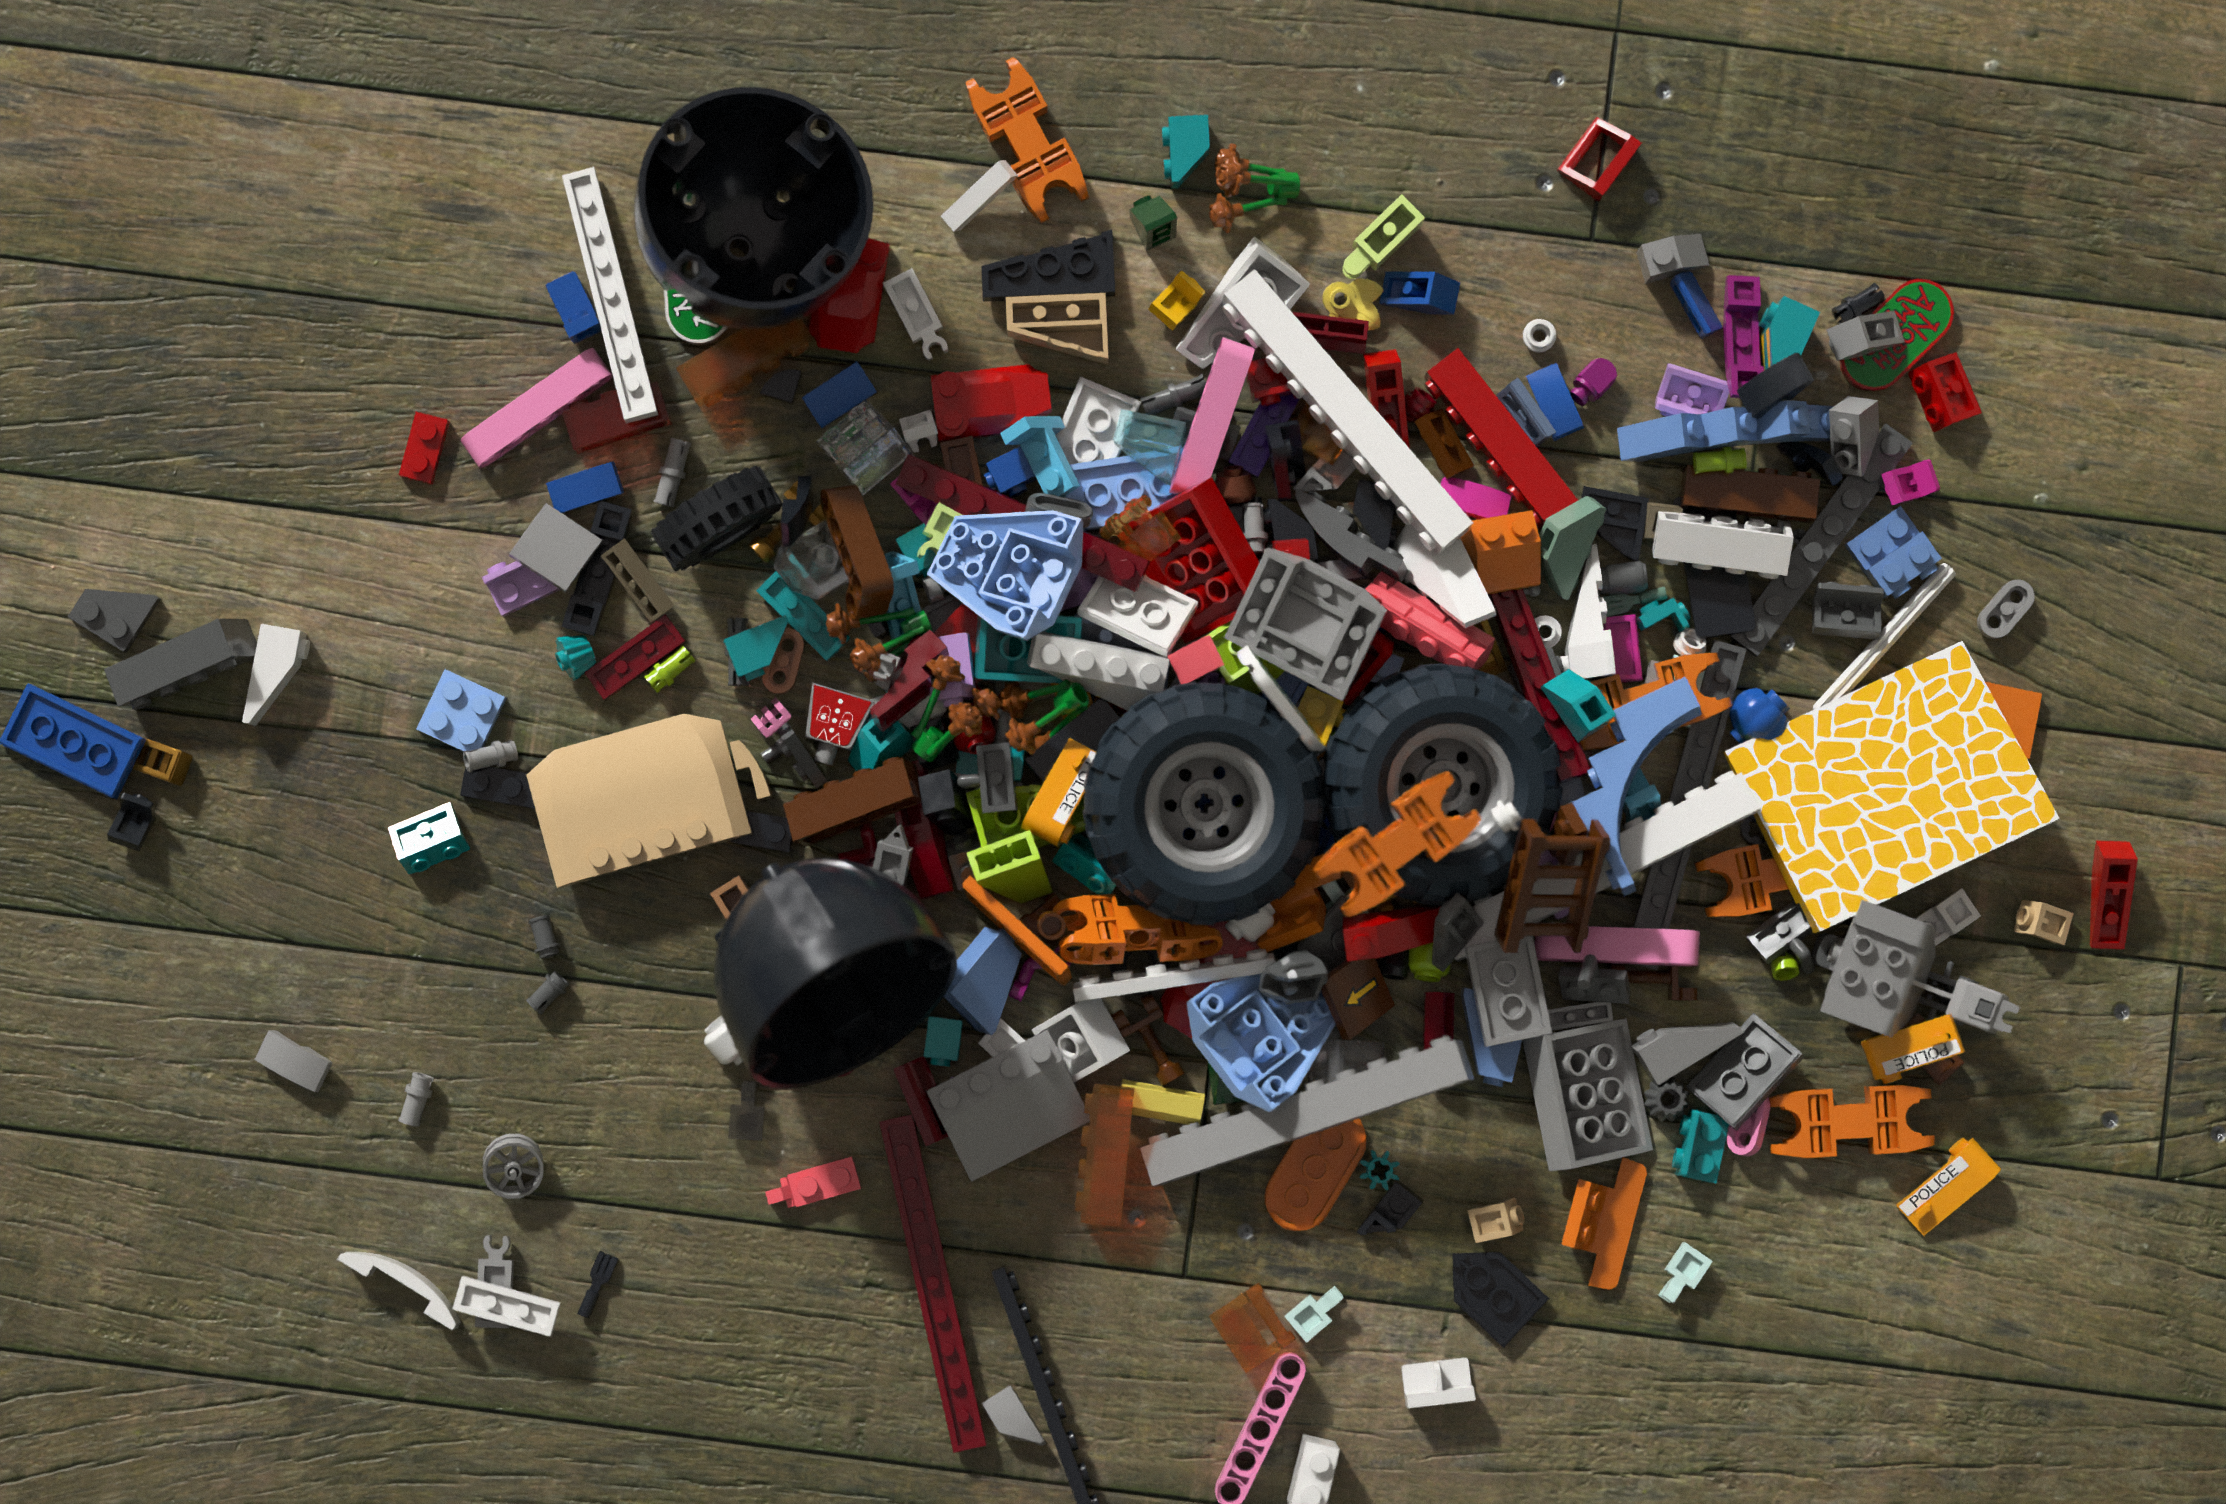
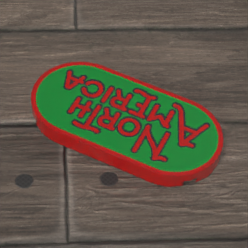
[1840,279,1954,391]

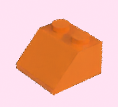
[1461,510,1541,594]

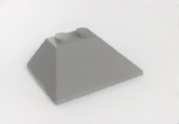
[1224,548,1387,701]

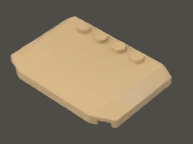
[526,714,752,889]

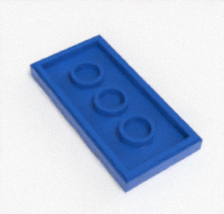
[0,683,147,799]

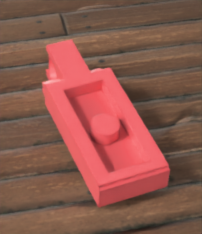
[765,1156,862,1208]

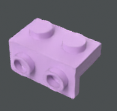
[1655,363,1729,417]

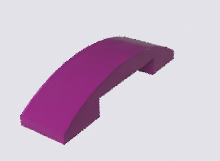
[1723,275,1764,398]

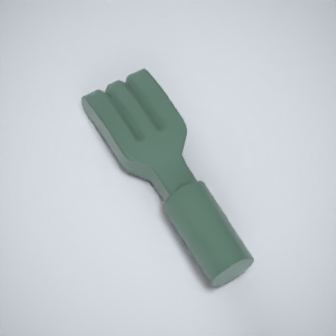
[1603,587,1667,617]

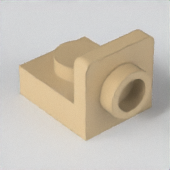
[2014,900,2073,945]
[1467,1198,1524,1243]

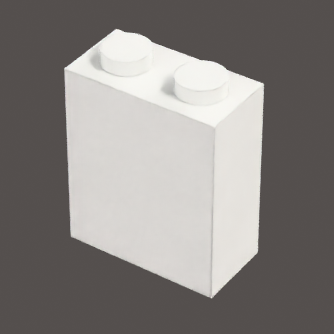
[1287,1433,1340,1504]

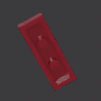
[585,614,686,701]

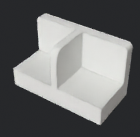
[1401,1357,1475,1408]

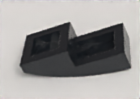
[1737,353,1815,419]
[781,476,814,547]

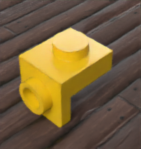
[1148,271,1205,331]

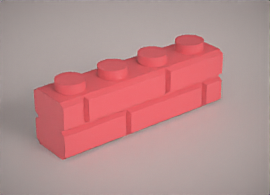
[1365,571,1495,670]

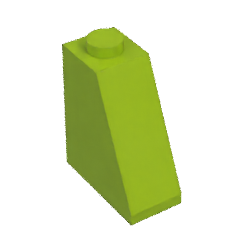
[967,830,1053,904]

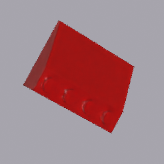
[1120,477,1260,643]

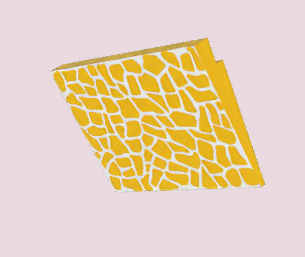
[1723,641,2060,933]

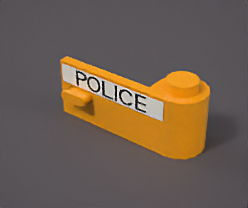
[1021,738,1096,847]
[1861,1013,1965,1084]
[1896,1137,2001,1236]

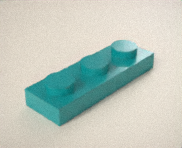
[756,567,851,662]

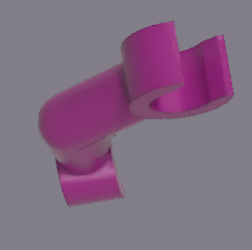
[1009,946,1072,1002]

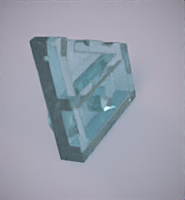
[1113,409,1187,485]

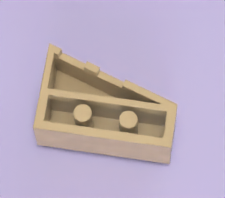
[1006,293,1109,365]

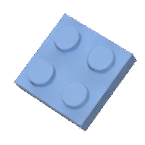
[416,669,507,751]

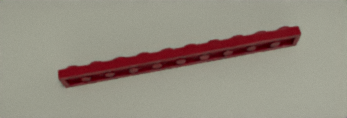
[879,1114,987,1453]

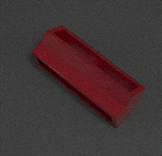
[1292,312,1369,354]
[1423,992,1455,1051]
[893,1056,948,1146]

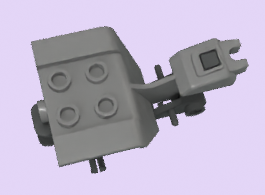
[1811,899,2020,1037]

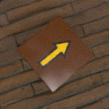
[1321,958,1395,1040]

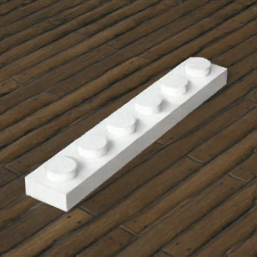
[1073,949,1275,1002]

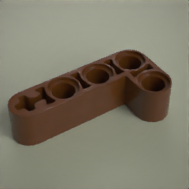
[820,484,894,620]

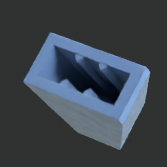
[944,927,1022,1036]
[1461,988,1522,1087]

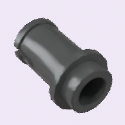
[529,915,561,959]
[526,971,569,1015]

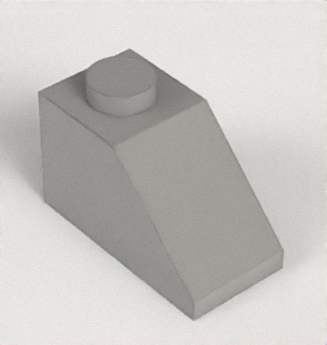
[1636,234,1710,284]
[1827,311,1905,361]

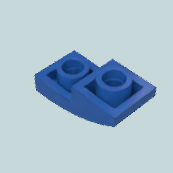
[1526,363,1584,441]
[546,461,624,514]

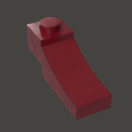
[870,630,949,733]

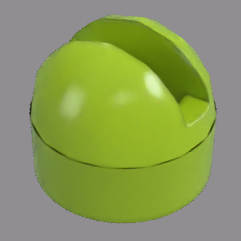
[1771,952,1799,981]

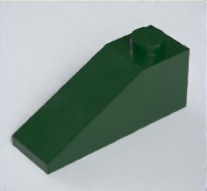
[1129,195,1177,251]

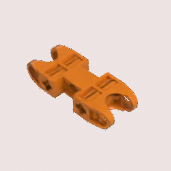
[965,57,1089,223]
[1580,653,1733,751]
[1314,772,1482,917]
[1695,844,1789,917]
[1052,894,1223,965]
[1768,1085,1935,1158]

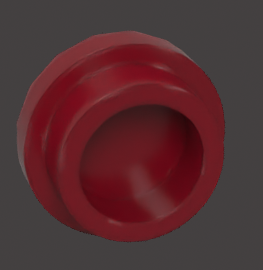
[1405,387,1437,422]

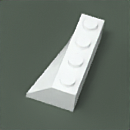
[1652,511,1794,579]
[1027,632,1169,711]

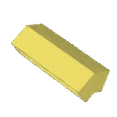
[1117,1079,1205,1125]

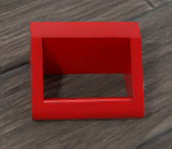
[1557,117,1642,202]

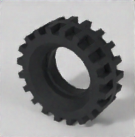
[651,465,783,571]

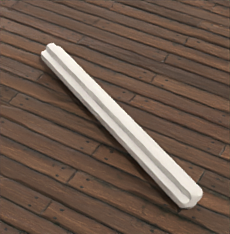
[1813,563,1956,709]

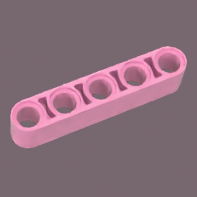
[1169,337,1255,495]
[460,348,613,468]
[1534,926,1700,966]
[1215,1352,1306,1504]

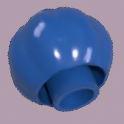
[1730,688,1790,744]

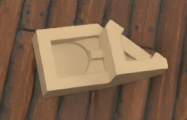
[730,740,773,801]

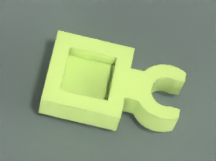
[917,502,962,559]

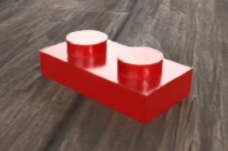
[399,412,450,485]

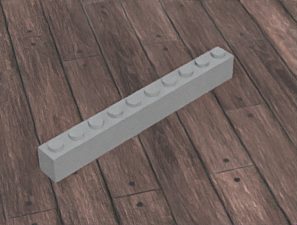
[1140,1036,1474,1186]

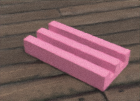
[751,697,792,738]

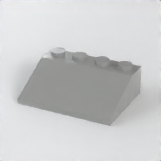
[1522,1018,1653,1171]
[926,1030,1092,1182]

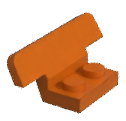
[1226,853,1343,952]
[1561,1157,1647,1290]

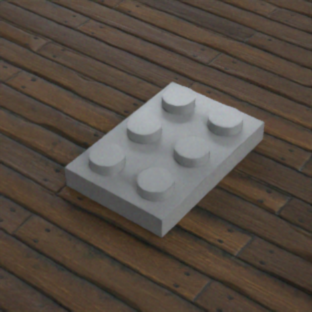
[1464,936,1552,1047]

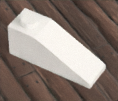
[242,624,310,726]

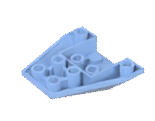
[927,511,1083,640]
[1187,974,1335,1112]

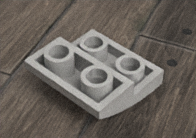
[509,503,602,593]

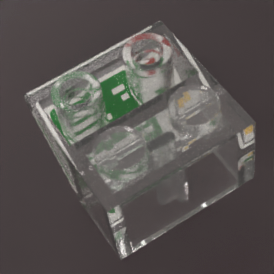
[816,400,913,496]

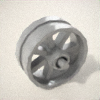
[483,1134,543,1199]

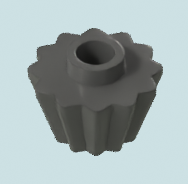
[1644,1077,1690,1122]

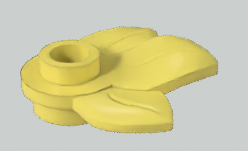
[1322,278,1383,331]

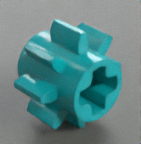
[1359,1150,1400,1190]

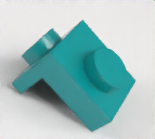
[1636,597,1691,632]

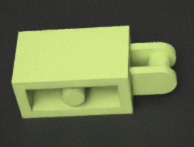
[1342,194,1425,279]

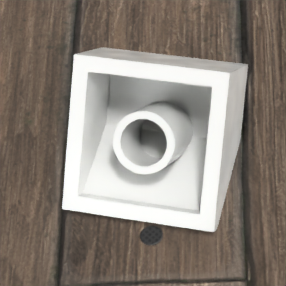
[1032,998,1130,1082]

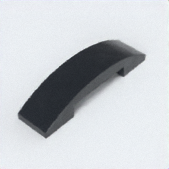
[561,501,632,636]

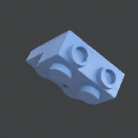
[1845,506,1942,599]

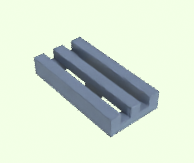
[1496,378,1556,447]

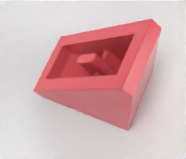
[1167,634,1224,684]

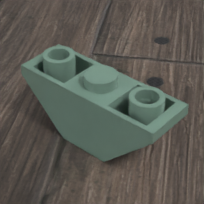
[1539,496,1606,600]

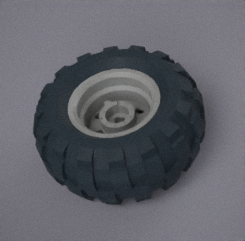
[1322,663,1563,906]
[1083,682,1326,925]

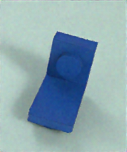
[546,271,601,344]

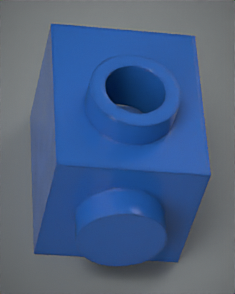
[983,446,1037,498]

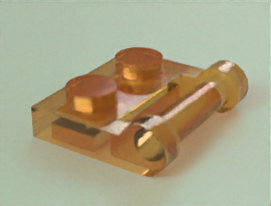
[1208,1282,1296,1373]

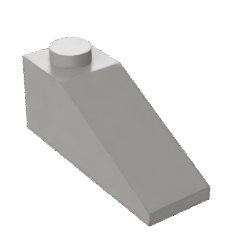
[1631,1022,1744,1085]

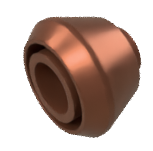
[1215,465,1257,504]

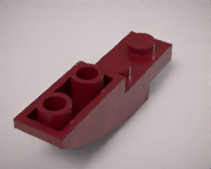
[894,760,954,900]

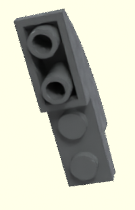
[1295,489,1408,582]

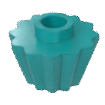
[555,635,596,681]

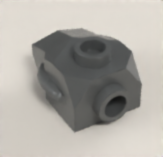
[1259,950,1328,1004]

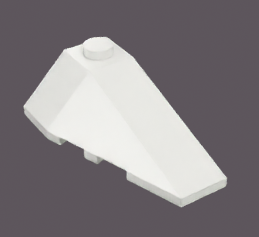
[1176,236,1310,369]
[1392,524,1497,628]
[1560,544,1616,682]

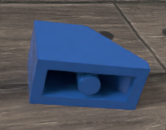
[1379,272,1461,315]

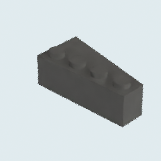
[104,618,257,710]

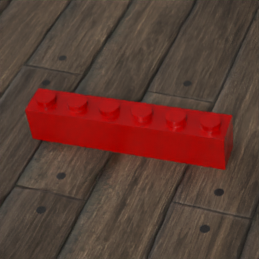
[1424,348,1578,530]

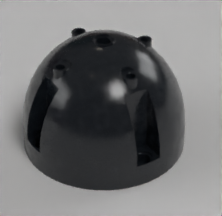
[634,87,874,330]
[714,858,957,1089]

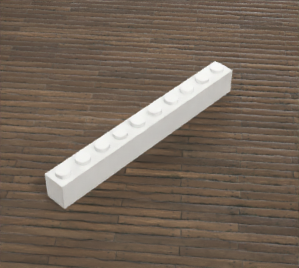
[1222,269,1473,555]
[1455,770,1761,961]

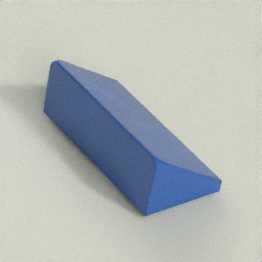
[1670,271,1722,340]
[802,362,877,428]

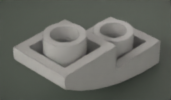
[255,1030,333,1092]

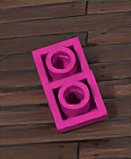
[1441,477,1511,520]

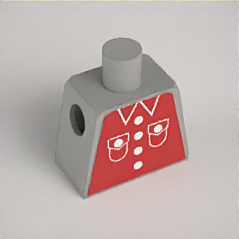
[806,683,876,766]

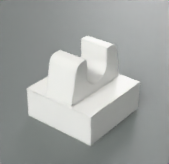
[899,410,938,452]

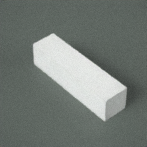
[941,160,1018,232]

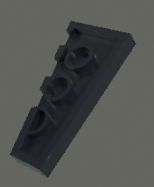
[981,229,1115,302]

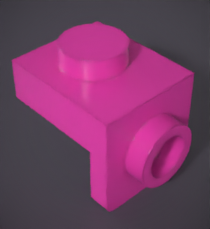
[1881,459,1940,506]

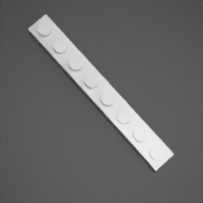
[562,167,658,424]

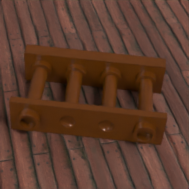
[1494,819,1610,953]

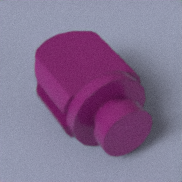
[1570,358,1617,406]

